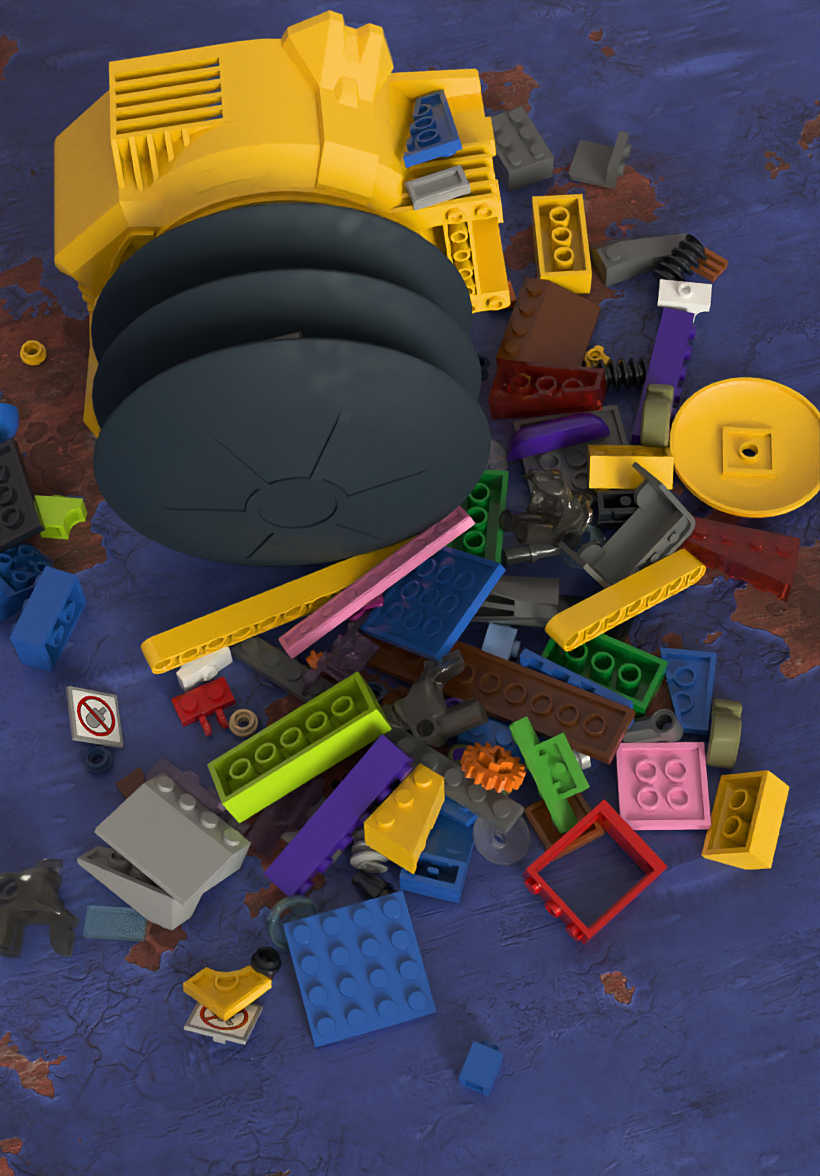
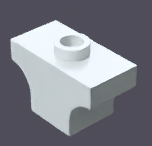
[657,279,712,323]
[176,646,233,692]

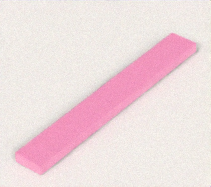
[278,505,475,659]

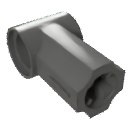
[623,709,683,743]

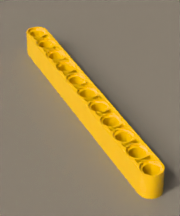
[140,535,417,674]

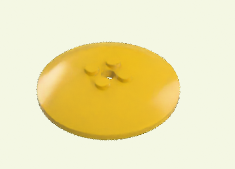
[669,377,820,518]

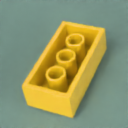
[531,194,592,294]

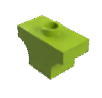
[35,495,87,539]

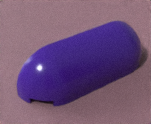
[506,413,610,462]

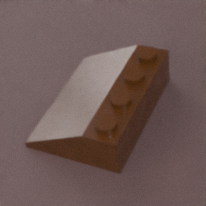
[496,277,601,391]

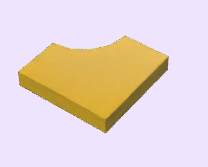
[183,965,272,1021]

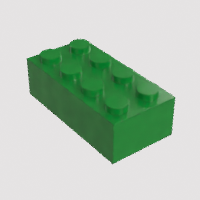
[446,469,509,564]
[541,634,668,718]

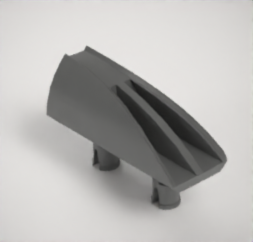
[471,576,559,628]

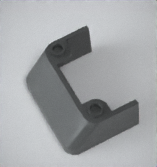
[558,462,696,589]

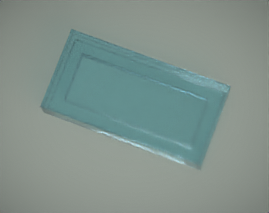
[83,905,148,942]

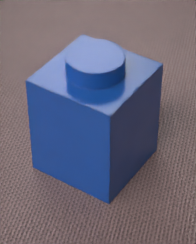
[459,1041,503,1096]

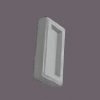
[405,165,471,211]

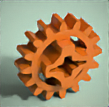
[460,743,526,793]

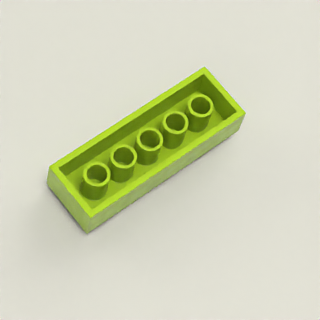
[207,671,392,823]

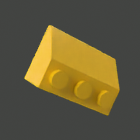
[587,444,674,492]
[701,770,789,870]

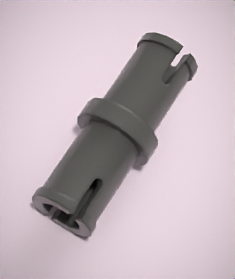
[502,538,560,567]

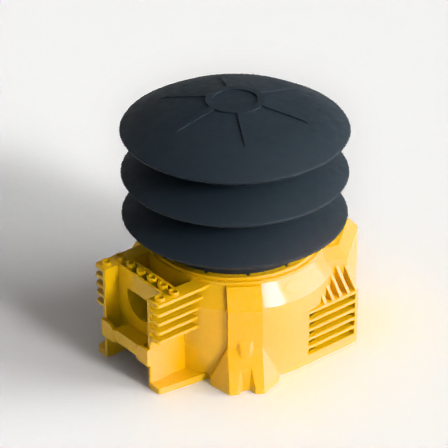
[54,10,510,567]

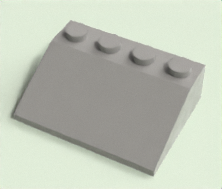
[94,773,251,906]

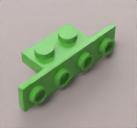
[509,716,589,834]

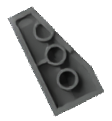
[589,233,687,287]

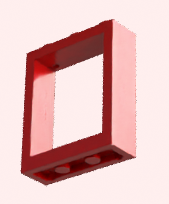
[522,799,668,945]

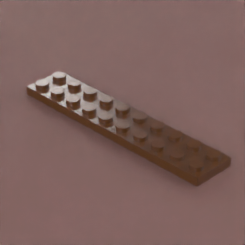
[351,633,635,765]

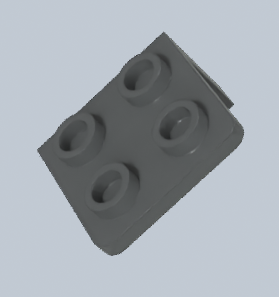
[568,131,632,189]

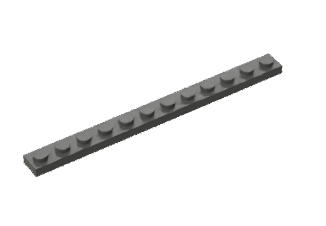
[231,635,524,834]

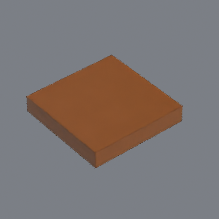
[523,792,605,862]

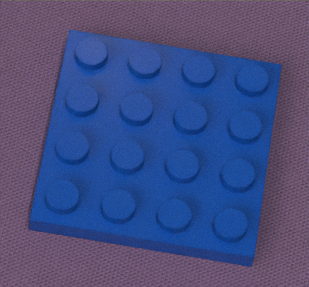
[360,546,505,664]
[283,891,436,1048]

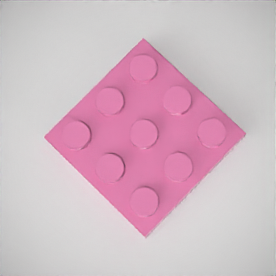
[615,742,711,830]

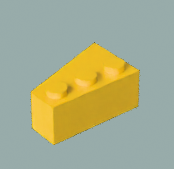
[364,763,445,875]

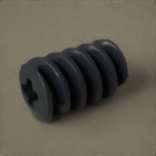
[652,234,707,282]
[590,357,646,393]

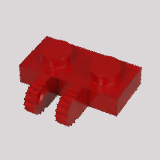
[171,676,236,737]

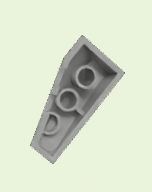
[77,846,202,930]

